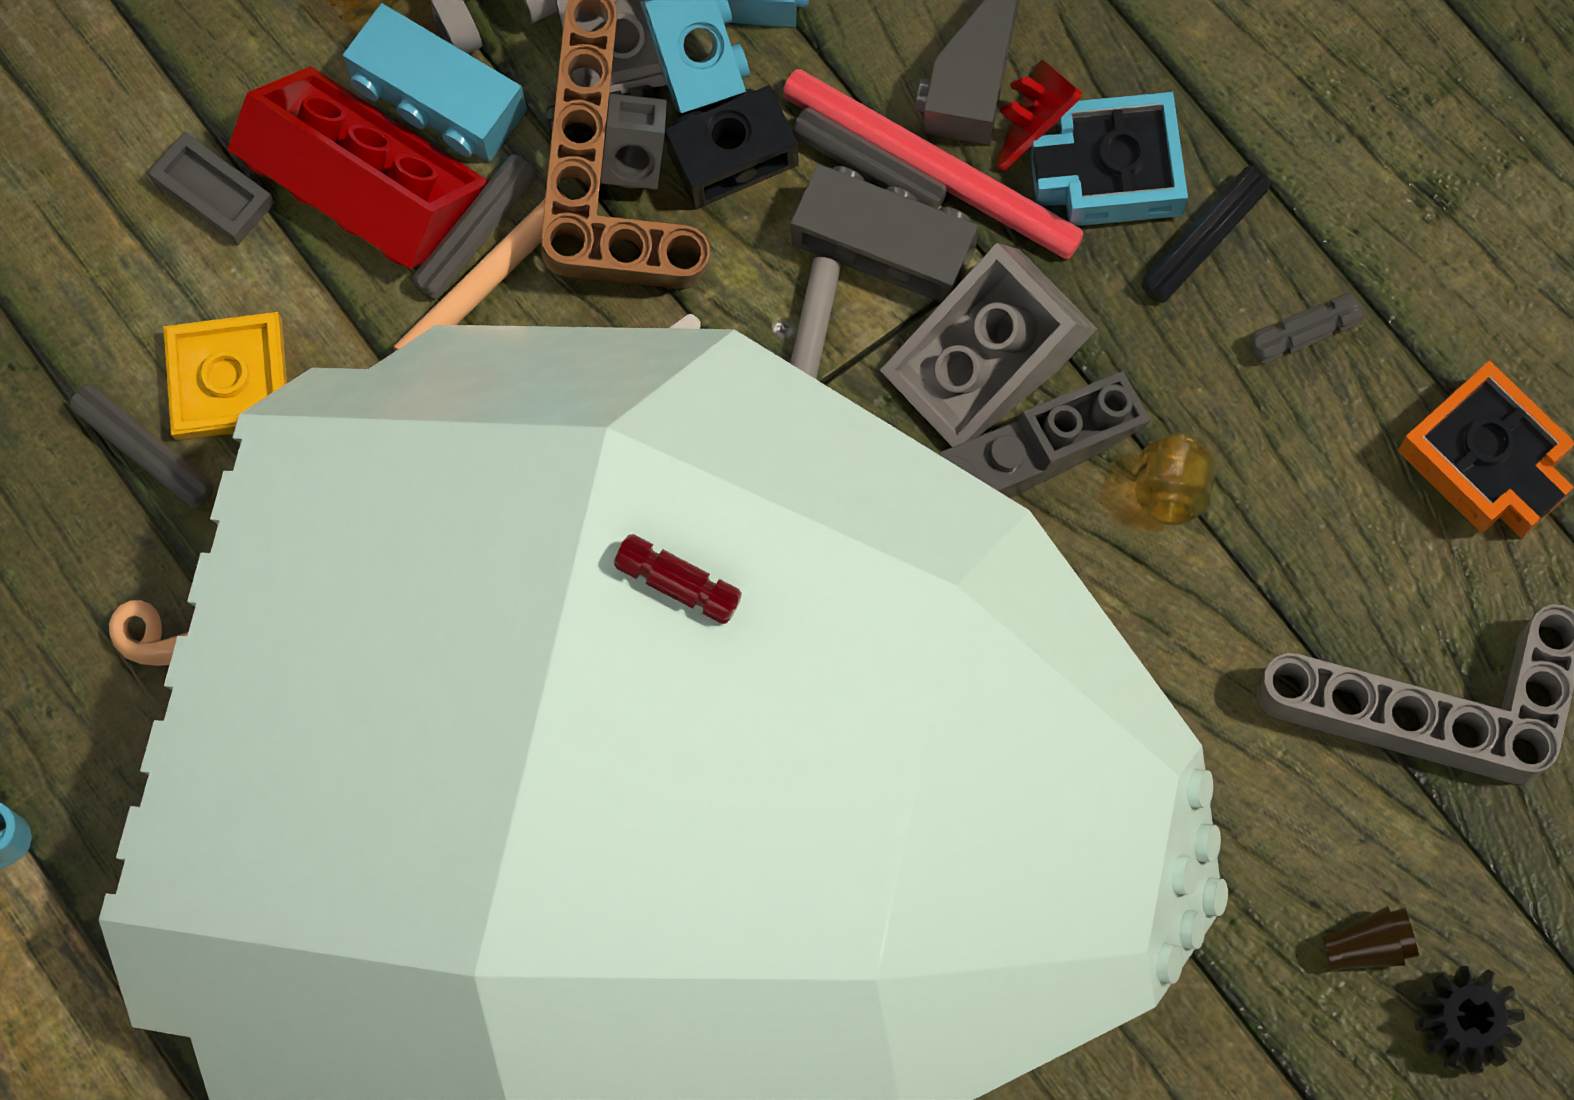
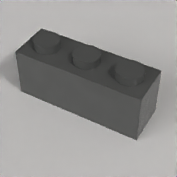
[791,164,979,303]

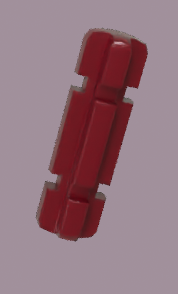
[614,534,742,624]

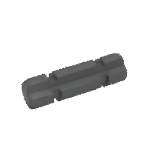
[1250,293,1363,363]

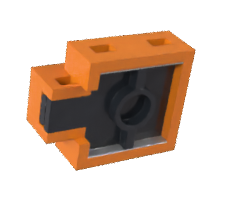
[1398,360,1574,539]

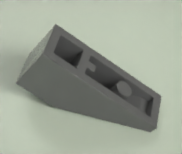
[915,0,1019,146]

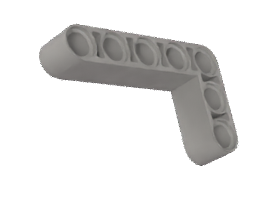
[1256,604,1574,785]

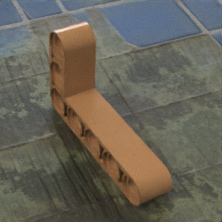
[541,0,710,289]

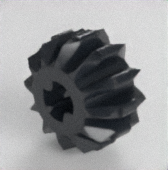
[1415,966,1525,1075]

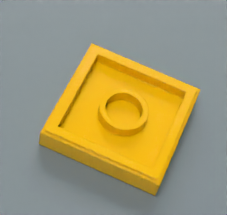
[163,312,287,441]

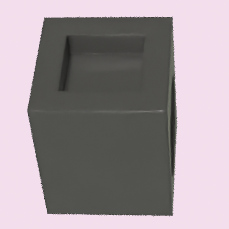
[600,94,667,189]

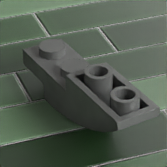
[937,371,1151,498]

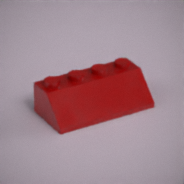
[227,66,489,269]

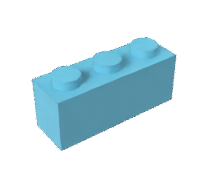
[342,3,528,163]

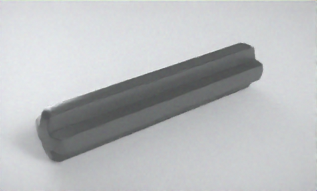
[793,108,947,209]
[412,154,536,299]
[69,384,214,509]

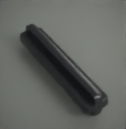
[1141,166,1270,303]

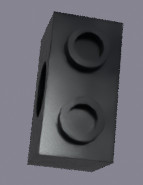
[665,85,799,210]

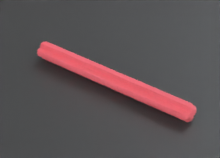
[783,69,1083,259]

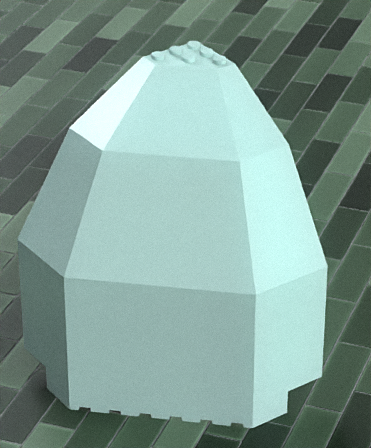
[99,325,1228,1100]

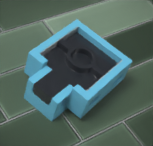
[1030,92,1188,226]

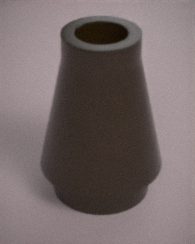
[1322,906,1419,972]

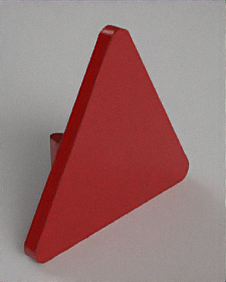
[996,60,1082,171]

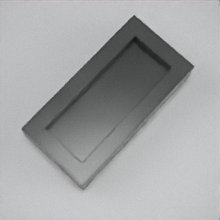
[148,131,275,245]

